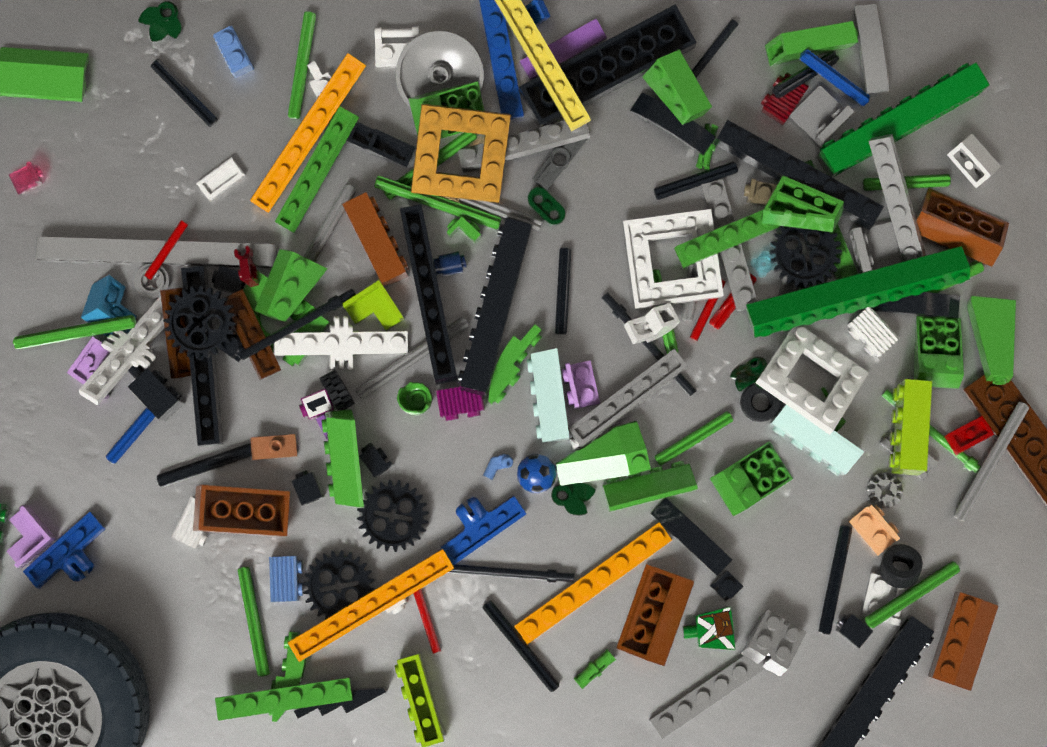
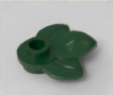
[138,1,182,42]
[730,357,767,392]
[551,483,596,516]

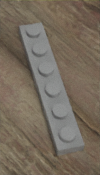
[458,120,591,173]
[869,134,926,262]
[701,179,757,312]
[568,349,688,447]
[649,655,770,739]

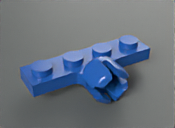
[440,495,526,565]
[23,512,106,589]

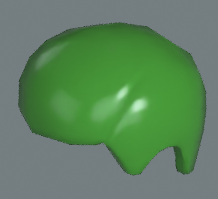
[397,382,433,416]

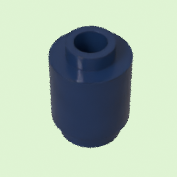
[433,251,467,277]

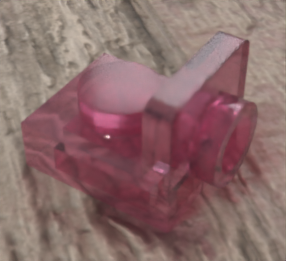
[9,161,44,195]

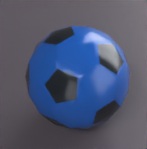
[517,454,556,494]

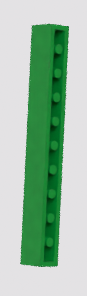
[746,246,970,338]

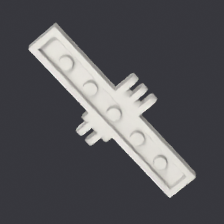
[79,296,165,405]
[274,316,408,370]

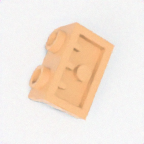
[848,504,900,556]

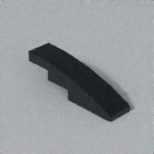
[324,113,416,168]
[651,498,733,576]
[294,687,387,719]

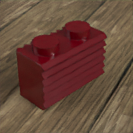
[761,72,809,126]

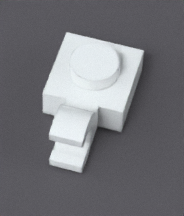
[307,61,331,98]

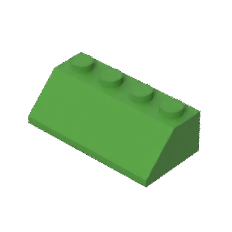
[321,409,364,507]
[602,461,698,512]

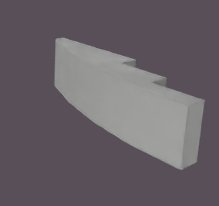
[854,4,889,94]

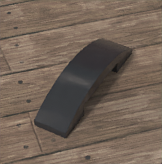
[630,93,716,156]
[871,292,960,318]

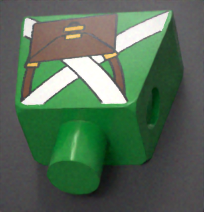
[682,606,735,650]

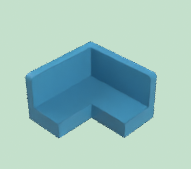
[81,275,137,337]

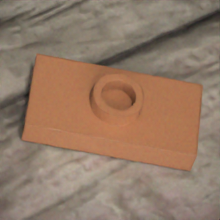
[250,434,297,460]

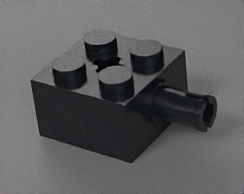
[128,365,185,422]

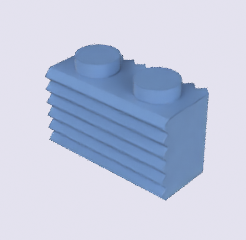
[213,26,254,78]
[269,556,303,602]

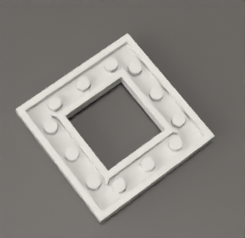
[623,209,724,309]
[756,325,869,435]

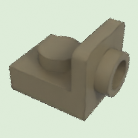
[743,178,777,206]

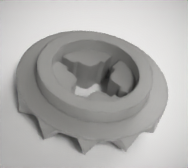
[134,264,170,299]
[867,473,903,508]

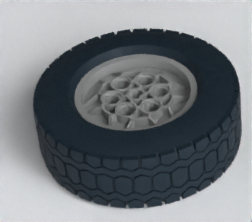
[0,613,150,747]

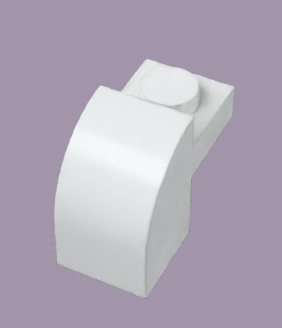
[624,303,680,345]

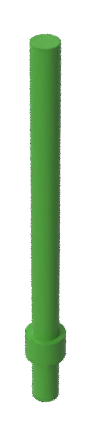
[882,389,981,474]

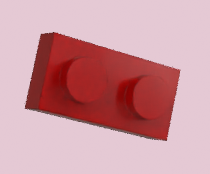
[944,416,994,456]

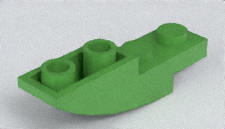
[488,324,542,405]
[269,631,307,722]

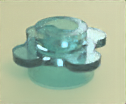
[750,251,777,278]

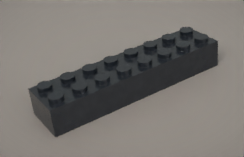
[519,4,697,127]

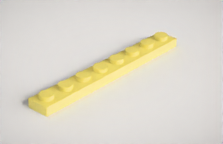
[495,0,591,132]

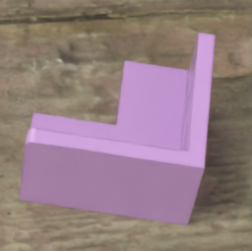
[67,336,110,400]
[7,505,56,568]

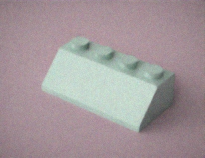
[527,348,569,443]
[770,403,864,476]

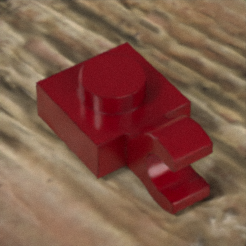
[234,246,259,287]

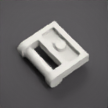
[375,26,419,67]
[860,573,909,626]

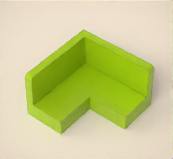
[342,280,405,331]

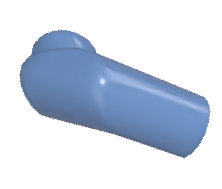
[483,454,513,480]

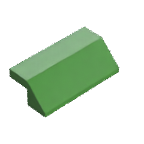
[0,47,89,102]

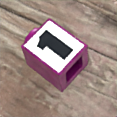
[299,389,336,420]

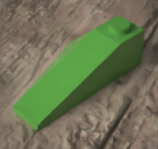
[555,421,651,486]

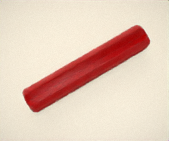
[709,273,757,330]

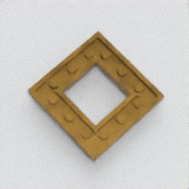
[411,104,511,203]

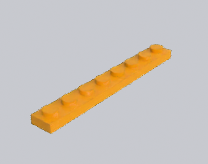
[250,53,366,213]
[514,522,672,644]
[287,549,454,662]

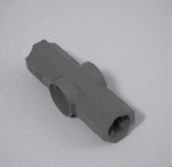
[532,138,588,191]

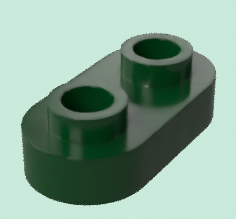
[528,187,565,226]

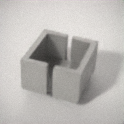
[741,609,806,676]

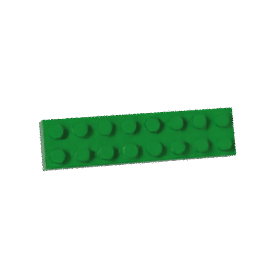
[817,62,990,178]

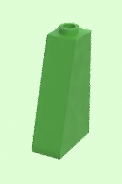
[765,21,858,66]
[967,296,1016,385]

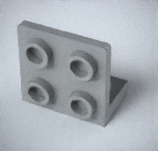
[790,86,854,147]
[849,222,902,274]

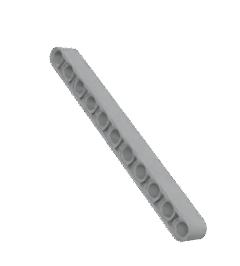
[35,237,277,268]

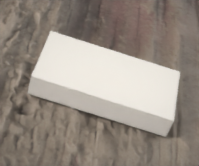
[197,157,246,202]

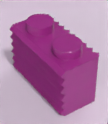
[436,387,485,421]

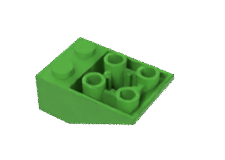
[408,81,485,139]
[914,316,964,389]
[710,441,793,516]

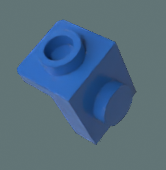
[525,0,551,27]

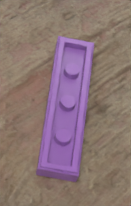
[520,19,607,81]

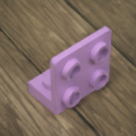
[561,360,600,410]

